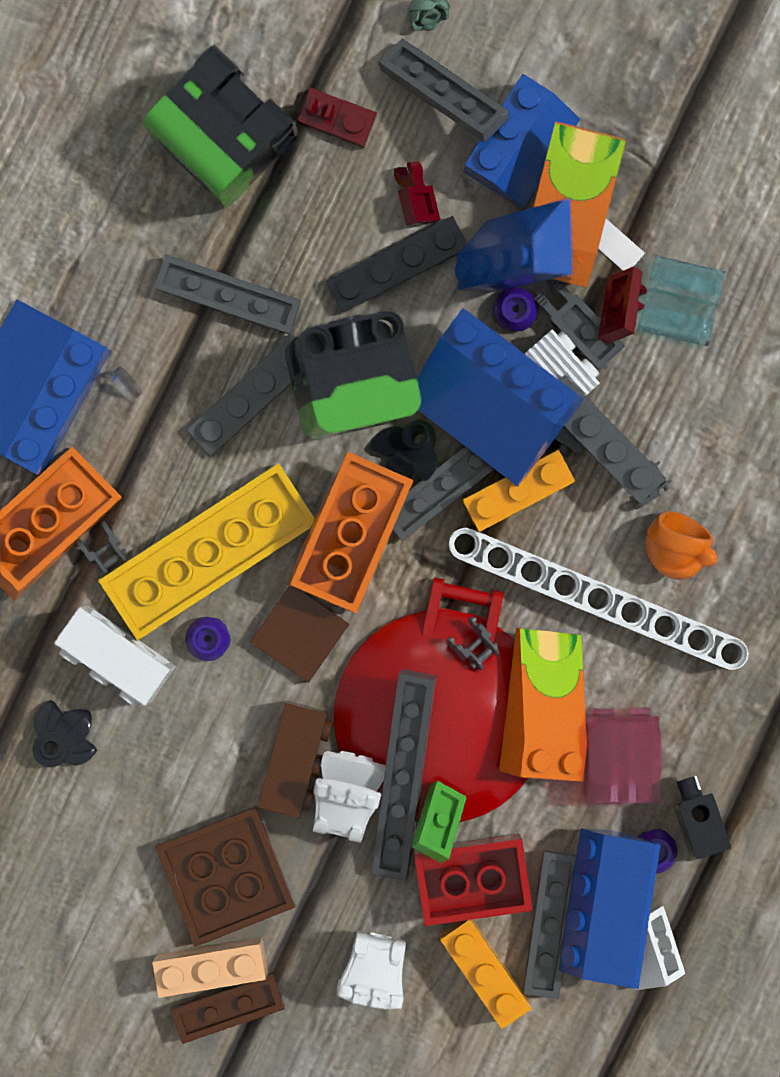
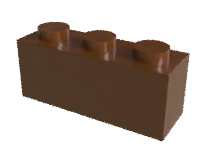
[257,700,333,818]

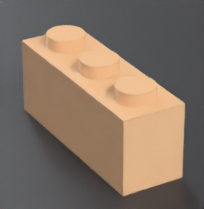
[152,937,268,998]

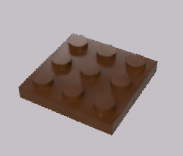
[156,806,296,947]

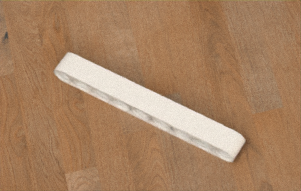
[448,528,749,670]

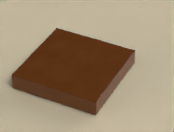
[250,586,349,683]

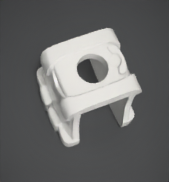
[313,751,386,843]
[336,931,406,1009]

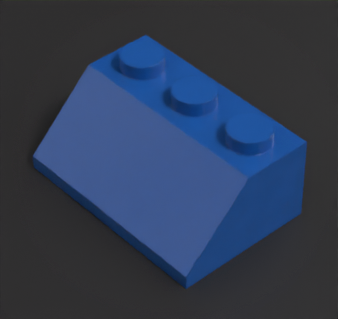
[463,74,580,210]

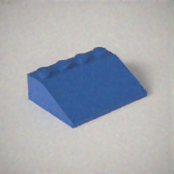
[0,299,111,475]
[417,308,584,487]

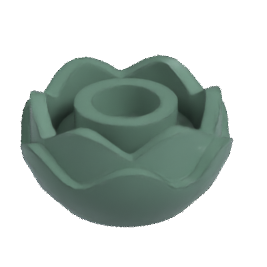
[407,0,451,31]

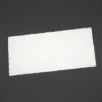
[598,219,645,270]

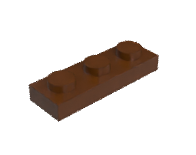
[171,973,285,1044]

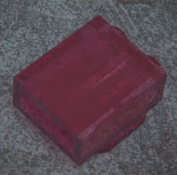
[584,707,662,803]

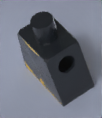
[674,776,732,861]

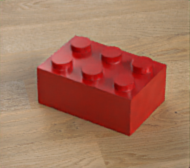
[414,833,533,926]

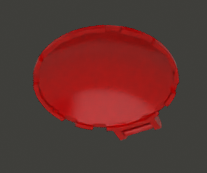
[334,577,528,822]

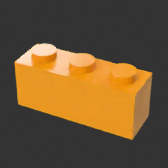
[461,450,576,532]
[439,920,532,1029]

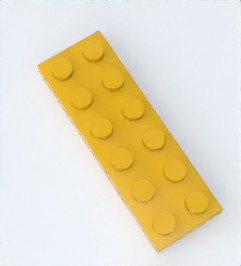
[98,463,315,641]

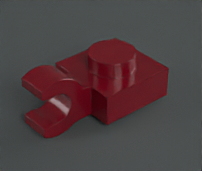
[394,161,441,226]

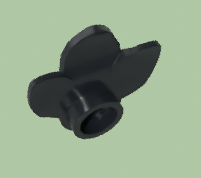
[370,420,438,481]
[32,700,97,768]

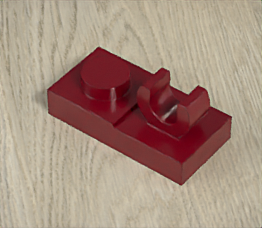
[298,87,377,148]
[598,266,647,344]

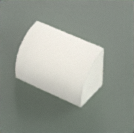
[631,906,685,991]

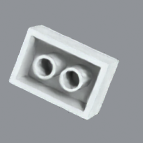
[55,605,176,707]

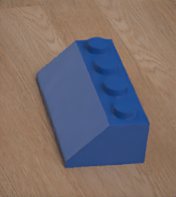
[455,199,573,292]
[559,828,661,988]

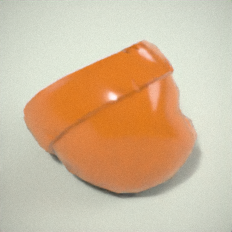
[645,511,718,580]

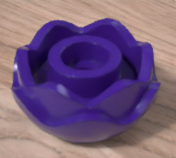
[493,287,538,331]
[185,616,231,661]
[638,829,678,874]

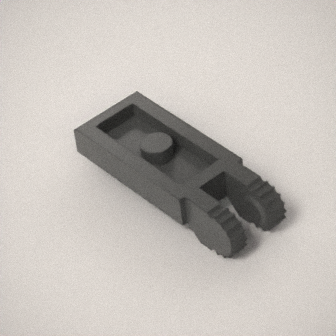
[533,279,625,372]

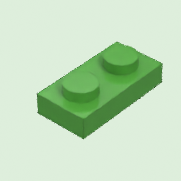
[412,781,467,863]

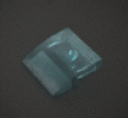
[638,255,726,346]

